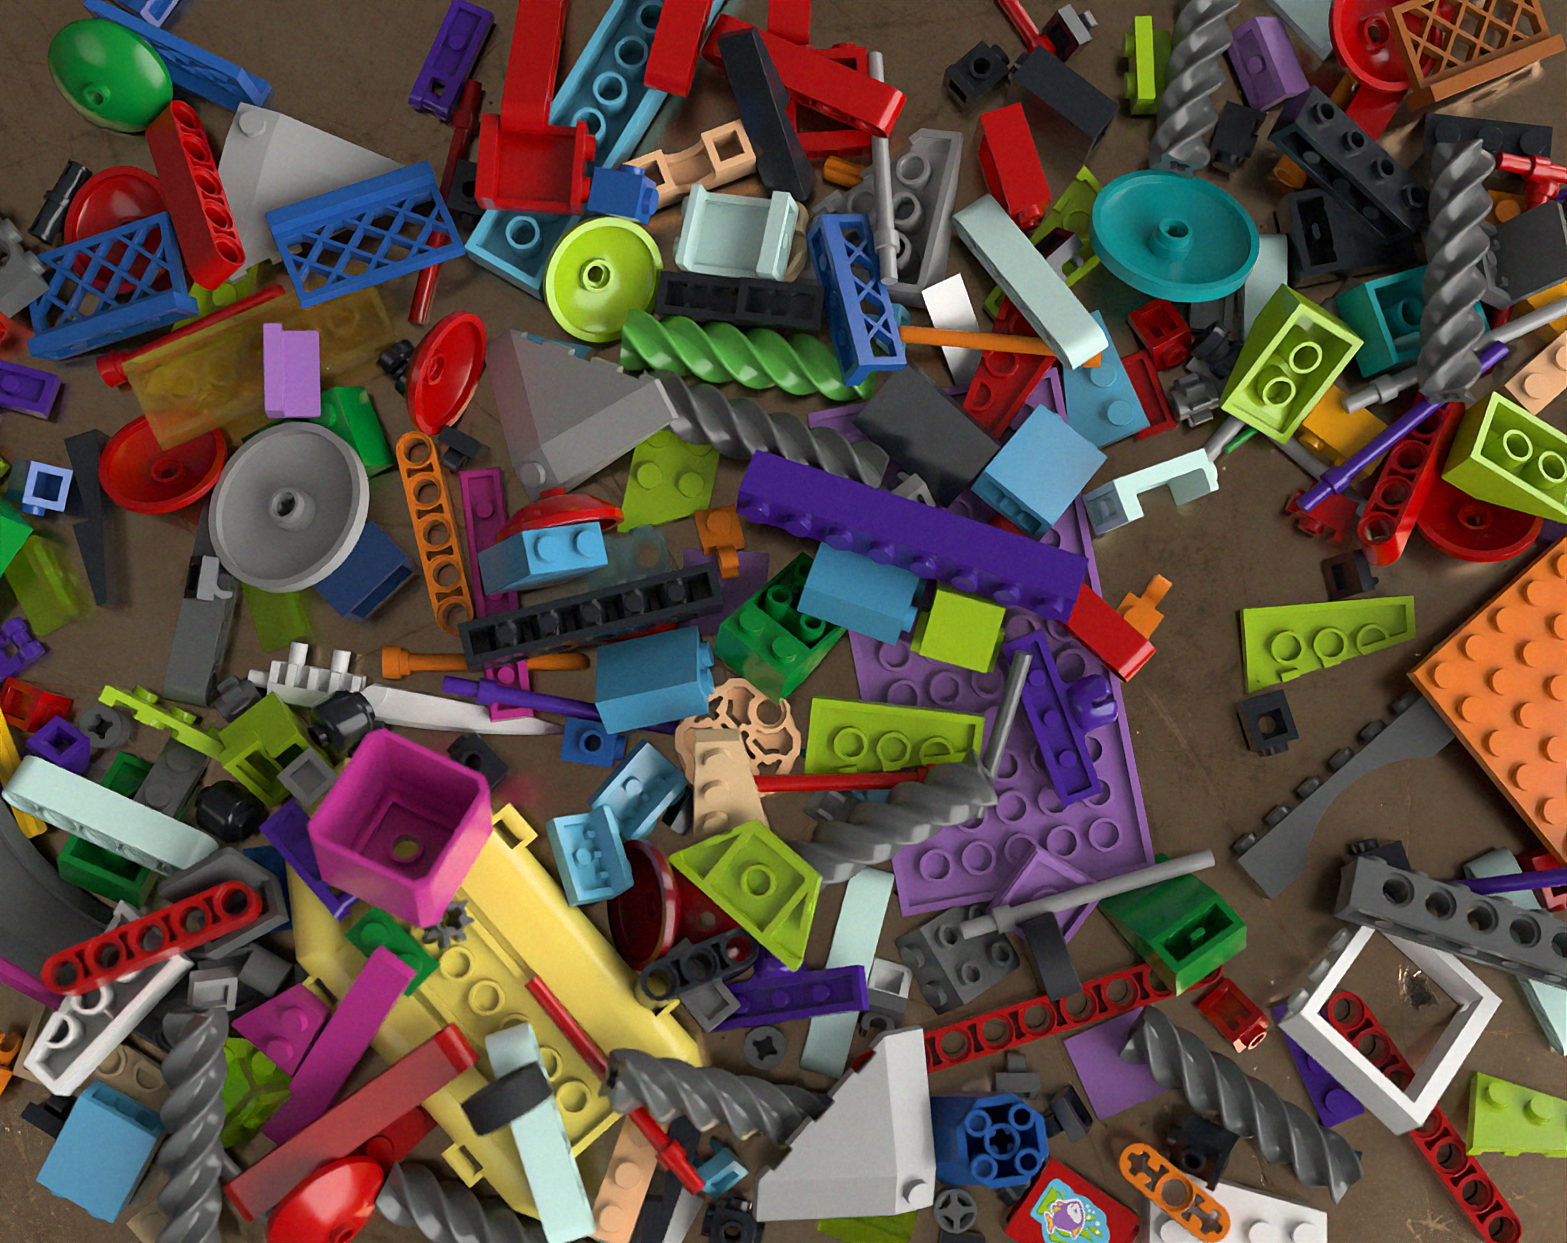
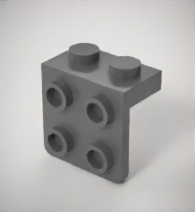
[1476,200,1567,310]
[158,847,289,960]
[894,901,1020,1016]

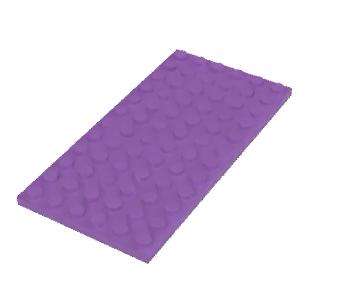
[807,367,1156,917]

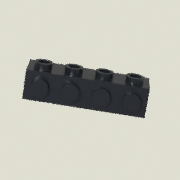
[1267,85,1430,246]

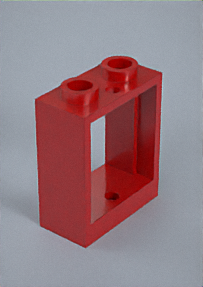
[785,42,872,161]
[973,102,1052,234]

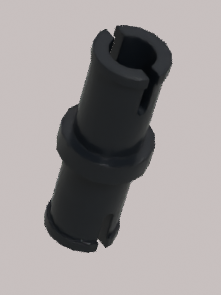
[27,159,93,246]

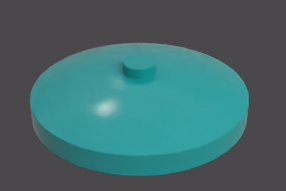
[1088,170,1260,302]

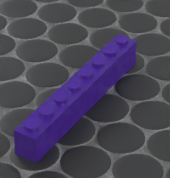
[736,449,1090,623]

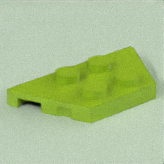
[617,430,721,535]
[667,819,822,972]

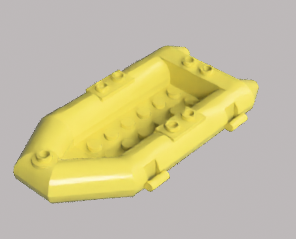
[285,757,703,1221]

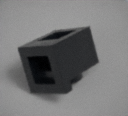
[943,40,1010,113]
[1207,100,1267,173]
[1234,689,1299,757]
[1165,1111,1240,1192]

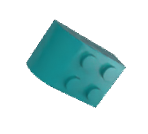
[1335,265,1491,378]

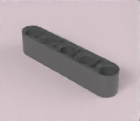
[163,496,240,708]

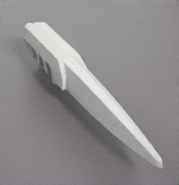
[247,641,565,735]

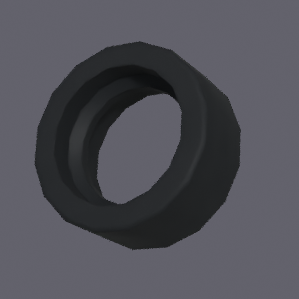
[1021,912,1083,1002]
[460,1061,554,1137]

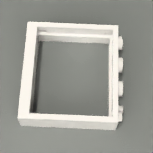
[1278,893,1502,1135]

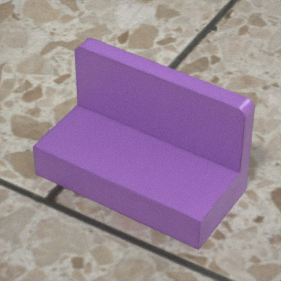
[1227,17,1310,112]
[263,323,321,418]

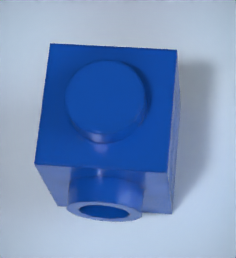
[587,164,659,225]
[5,458,73,516]
[560,717,627,768]

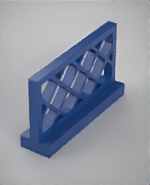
[83,0,272,115]
[265,160,466,309]
[27,212,200,362]

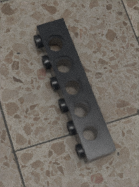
[457,561,724,674]

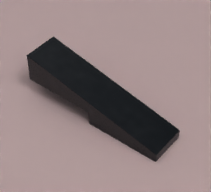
[716,26,818,202]
[654,270,826,331]
[64,429,120,610]
[640,1114,702,1243]

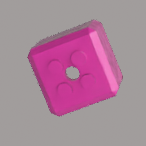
[308,729,493,929]

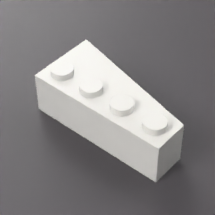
[23,900,195,1096]
[1142,1156,1327,1243]

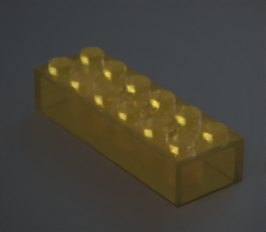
[121,261,399,451]

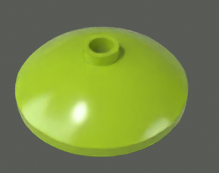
[543,215,664,343]

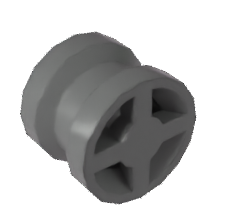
[79,705,131,749]
[743,1024,787,1070]
[931,1184,977,1233]

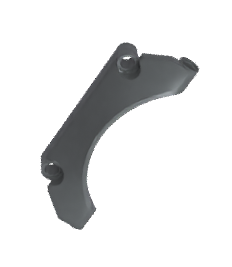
[0,797,293,1055]

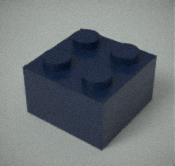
[313,520,421,625]

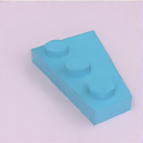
[1063,310,1150,450]

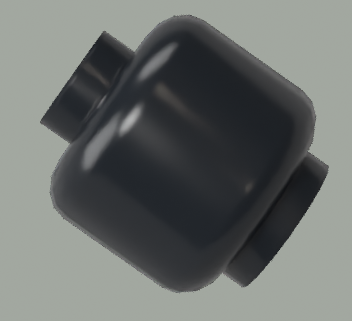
[307,689,375,753]
[195,780,262,843]

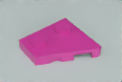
[232,983,332,1078]

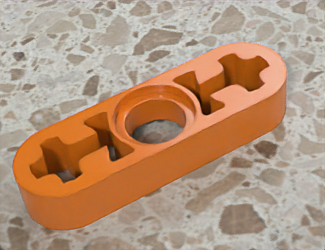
[1117,1143,1231,1243]

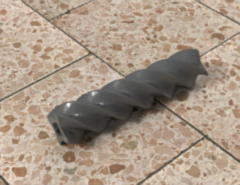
[1149,0,1241,179]
[1416,139,1495,404]
[643,369,891,489]
[784,747,1000,894]
[1118,1004,1364,1206]
[155,1005,229,1243]
[598,1048,833,1149]
[375,1160,588,1243]

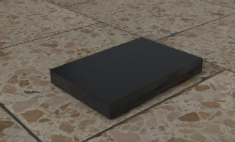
[852,358,1004,509]

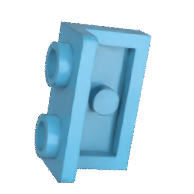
[586,738,688,841]
[545,804,634,906]

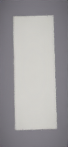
[921,273,984,386]

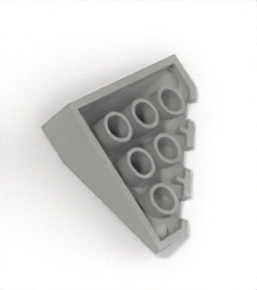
[218,102,407,284]
[793,128,964,309]
[485,327,679,503]
[752,1025,936,1221]

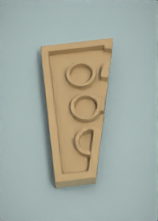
[692,728,770,846]
[13,1001,172,1114]

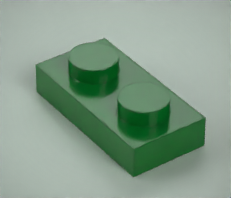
[344,905,442,998]

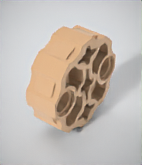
[673,678,801,798]

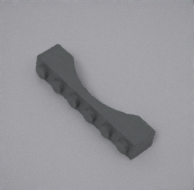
[1229,690,1456,900]

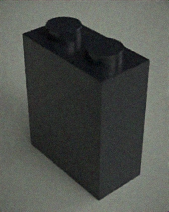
[1004,44,1120,164]

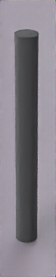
[973,650,1033,818]

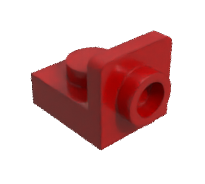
[1128,298,1192,372]
[0,676,71,734]
[1197,978,1270,1053]

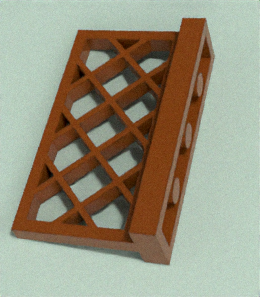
[1384,0,1566,112]

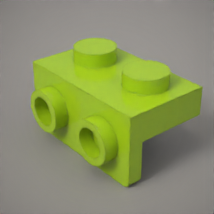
[1122,16,1171,115]

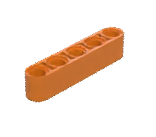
[396,431,477,637]

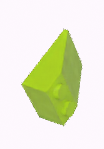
[1218,283,1364,445]
[1441,391,1567,524]

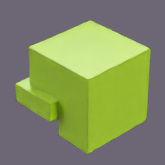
[910,580,1006,673]
[218,691,334,809]

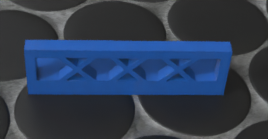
[806,214,907,386]

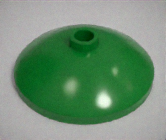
[47,18,173,132]

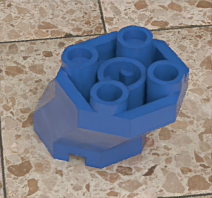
[929,1090,1049,1189]

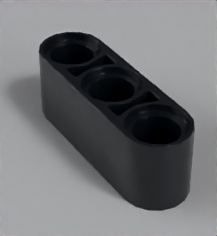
[633,928,759,1009]

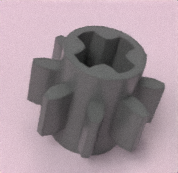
[1167,372,1219,427]
[213,674,266,724]
[421,899,474,949]

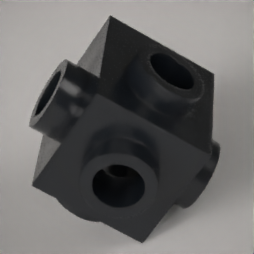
[700,1195,766,1243]

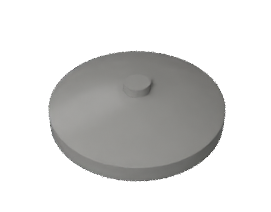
[208,422,369,593]

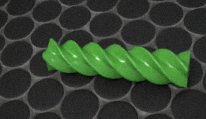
[619,309,880,402]

